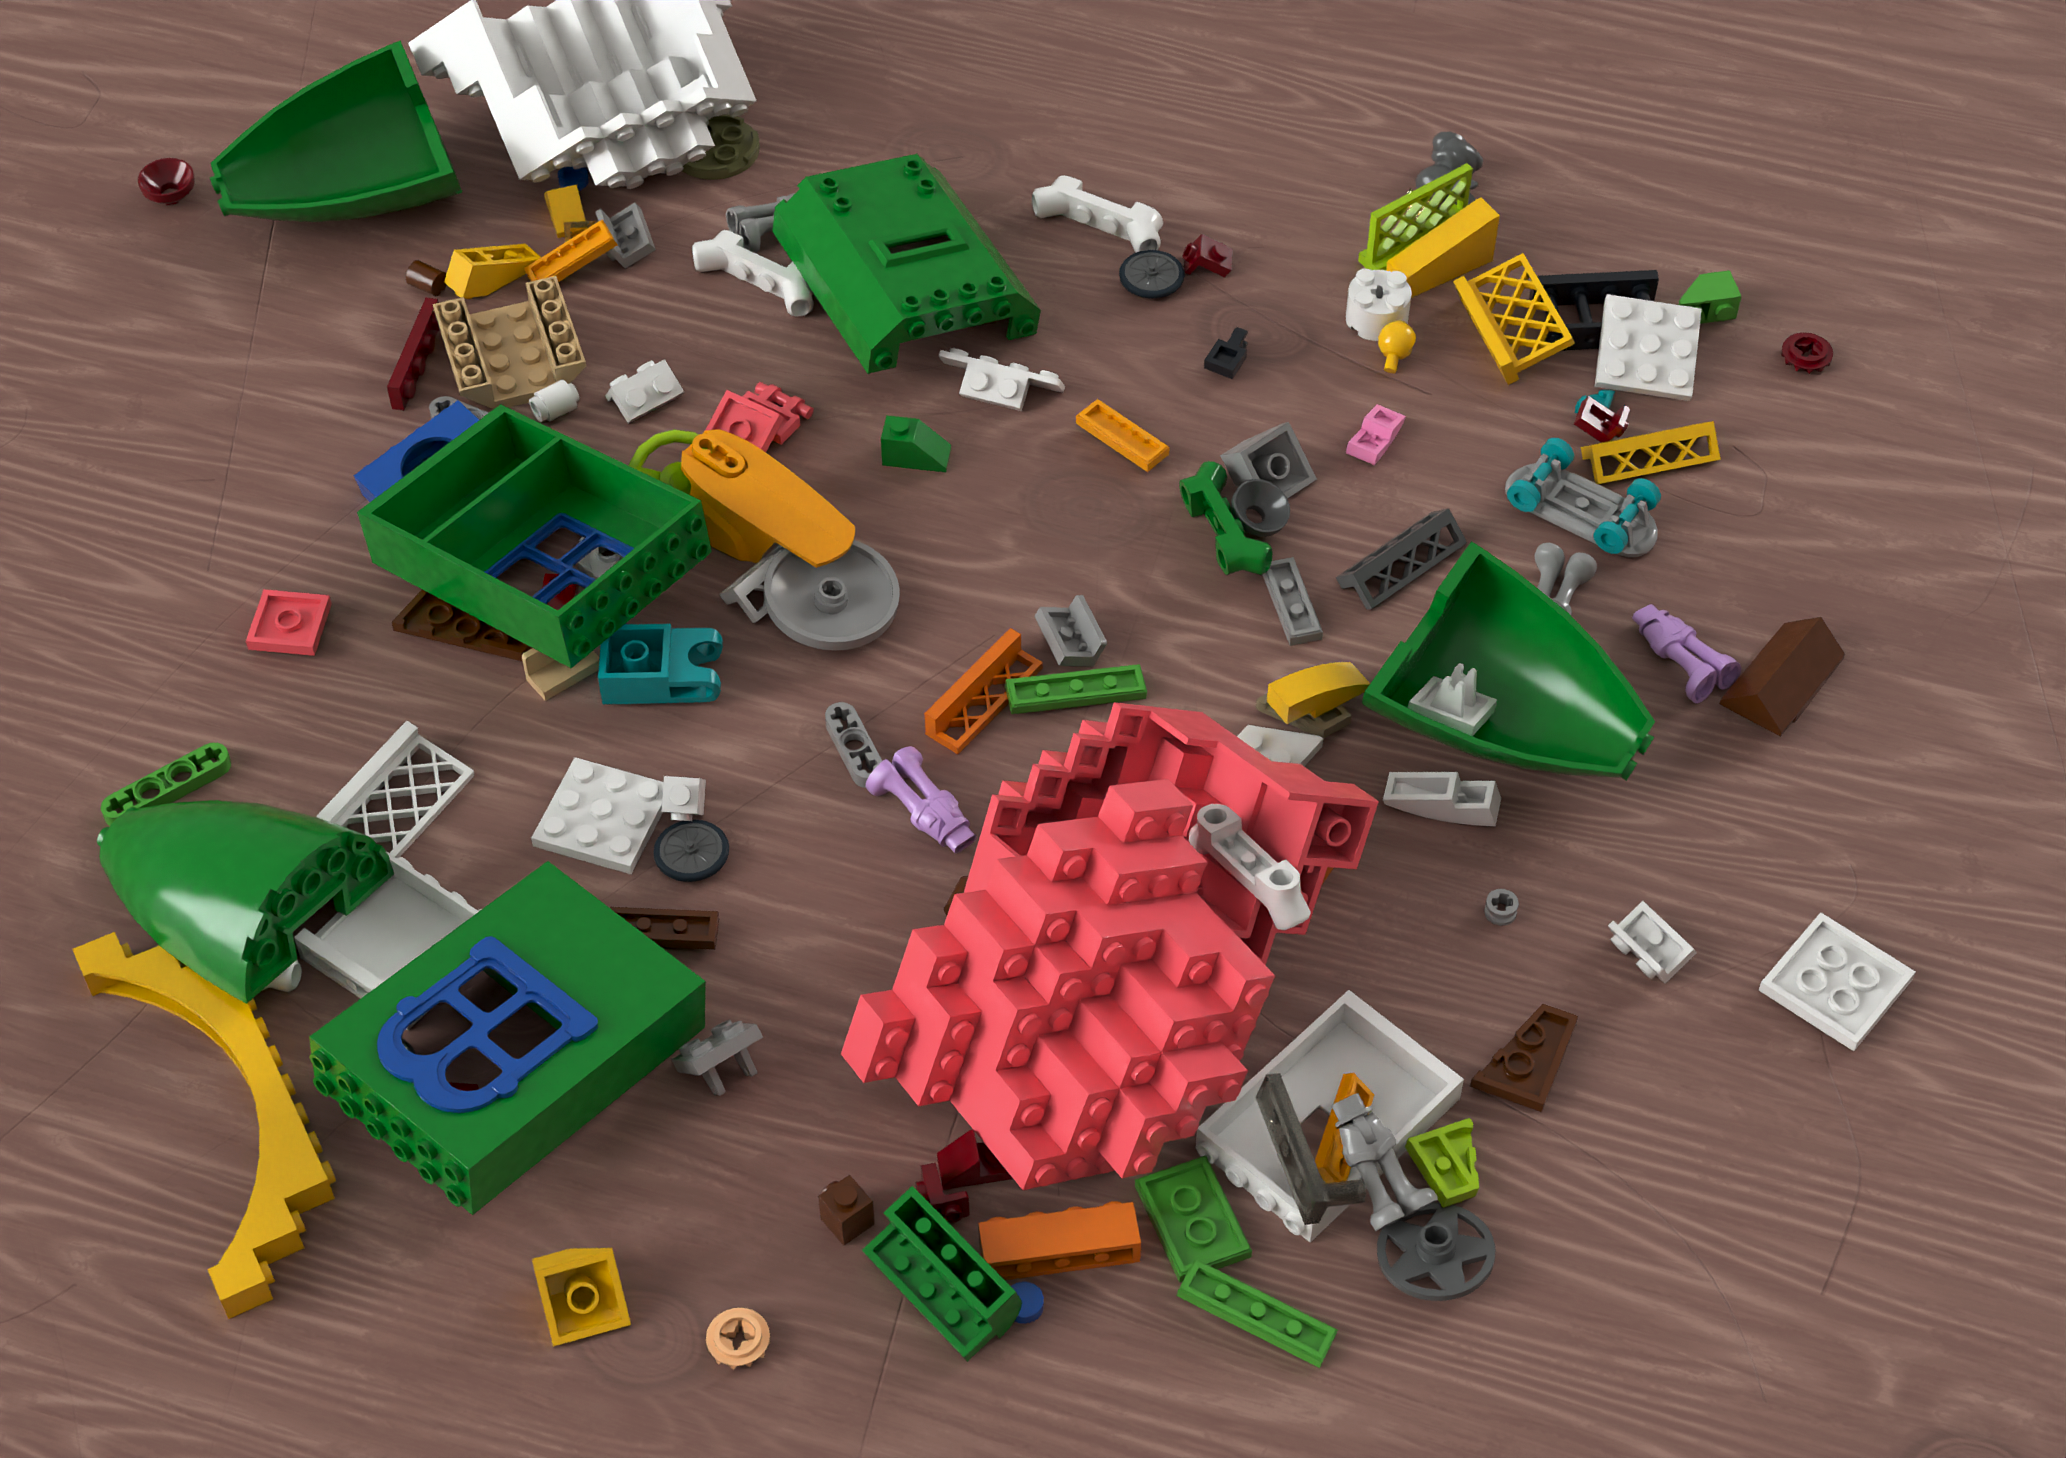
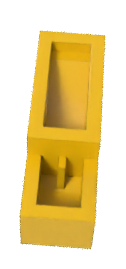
[1267,662,1370,724]

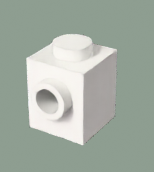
[662,776,706,821]

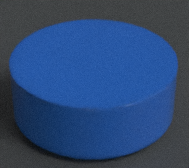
[558,166,589,191]
[1011,1282,1044,1324]

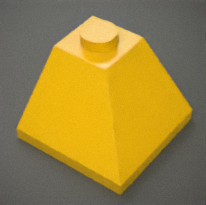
[532,1248,631,1346]

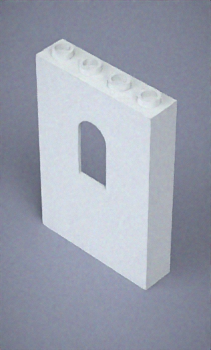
[1196,990,1464,1242]

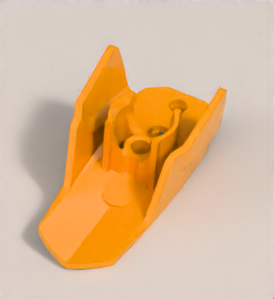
[681,429,855,568]

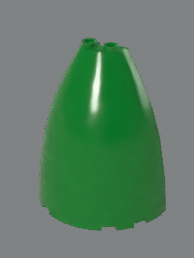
[209,40,462,222]
[1362,541,1655,781]
[97,800,394,1003]

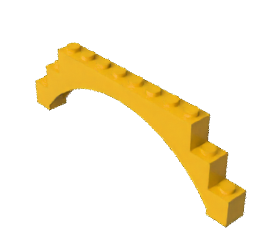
[72,932,337,1319]

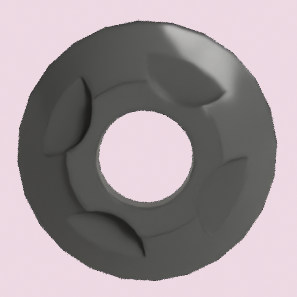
[1231,479,1290,537]

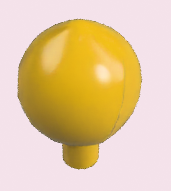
[1378,320,1416,373]

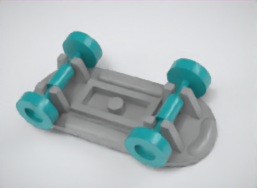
[1505,438,1661,557]

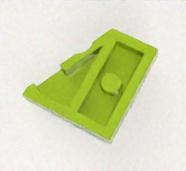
[1405,1118,1479,1208]

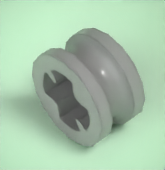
[1484,889,1519,926]

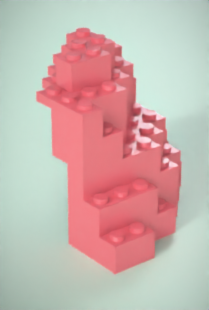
[964,702,1379,965]
[841,779,1275,1190]

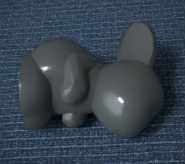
[1415,132,1483,205]

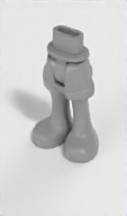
[726,193,795,253]
[1534,543,1597,615]
[1331,1093,1438,1231]

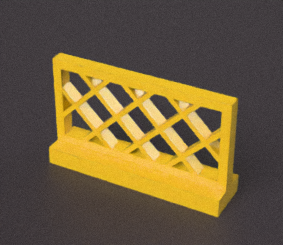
[1453,253,1575,385]

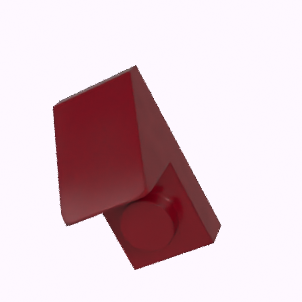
[937,1129,1013,1190]

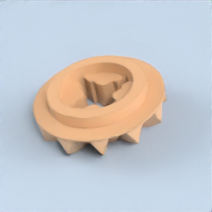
[706,1308,770,1370]

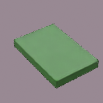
[1135,1155,1252,1283]

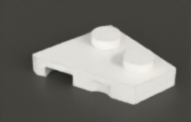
[1237,725,1323,767]

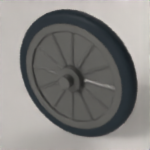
[1119,250,1185,299]
[653,819,729,882]

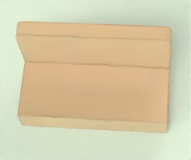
[522,648,600,701]

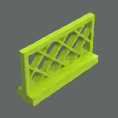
[1358,163,1473,270]

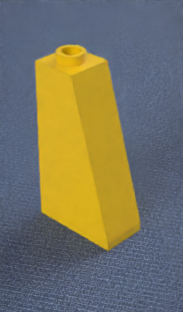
[1386,197,1500,298]

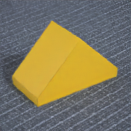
[544,185,587,238]

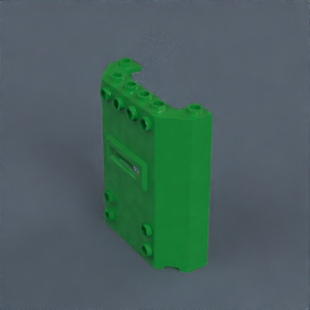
[772,154,1041,374]

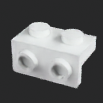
[605,359,684,424]
[1608,901,1696,983]

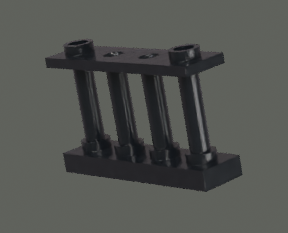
[1529,270,1659,351]

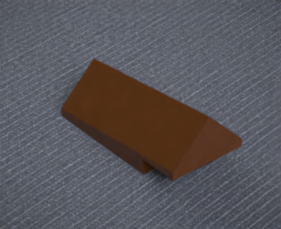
[1719,617,1845,737]

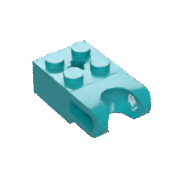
[598,624,723,704]

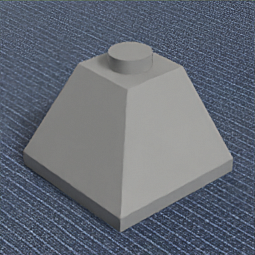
[1220,422,1317,498]

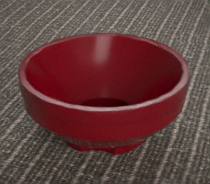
[138,158,195,205]

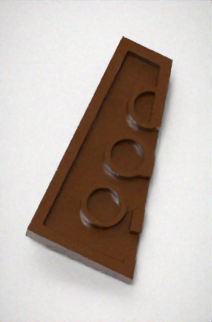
[391,589,532,662]

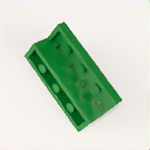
[862,1186,1022,1362]

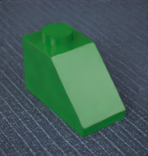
[881,415,951,473]

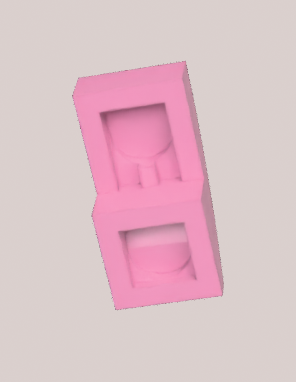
[1346,404,1406,465]

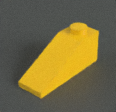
[444,244,541,299]

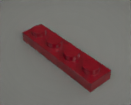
[387,297,440,411]

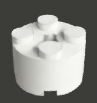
[1346,269,1412,341]

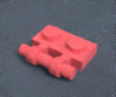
[742,382,814,445]

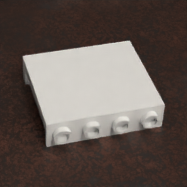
[294,851,482,1031]

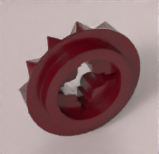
[1781,333,1833,374]

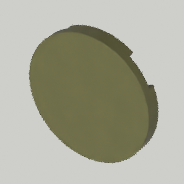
[682,114,760,180]

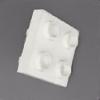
[1408,663,1498,736]

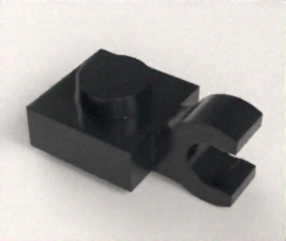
[1204,327,1248,379]

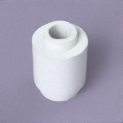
[529,379,580,422]

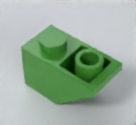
[1678,270,1742,324]

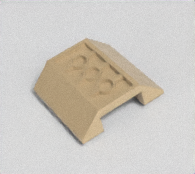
[433,276,586,409]

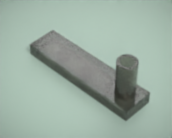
[1255,1073,1366,1225]

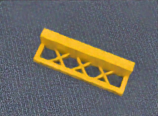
[1581,421,1720,484]

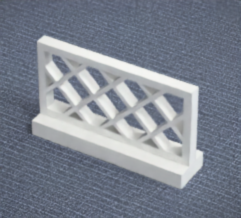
[316,721,474,858]

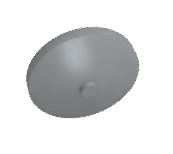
[763,540,900,651]

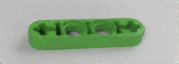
[100,743,231,826]

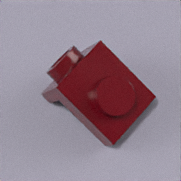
[1182,234,1232,278]
[1574,396,1630,443]
[915,1162,970,1224]

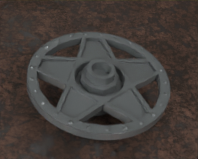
[1377,1202,1495,1301]

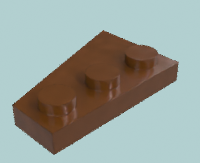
[1470,1004,1578,1112]

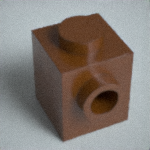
[818,1174,875,1246]

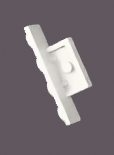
[939,348,1065,411]

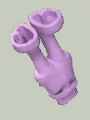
[1632,604,1741,703]
[866,746,976,854]

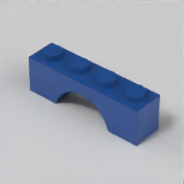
[354,400,479,502]

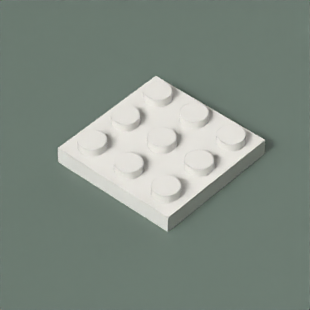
[1595,294,1702,401]
[531,757,664,874]
[1759,912,1915,1051]

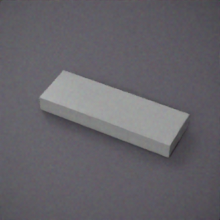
[1262,557,1323,646]

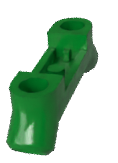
[1179,461,1273,575]

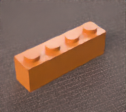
[978,1201,1141,1280]

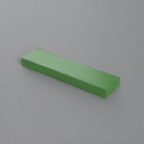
[1005,664,1147,714]
[1177,1259,1338,1368]

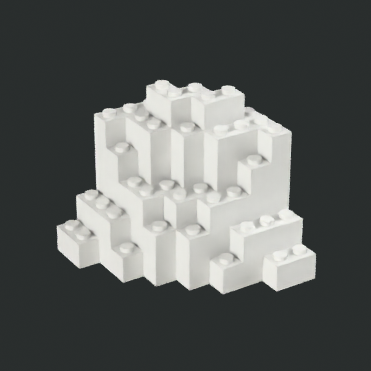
[408,0,757,189]

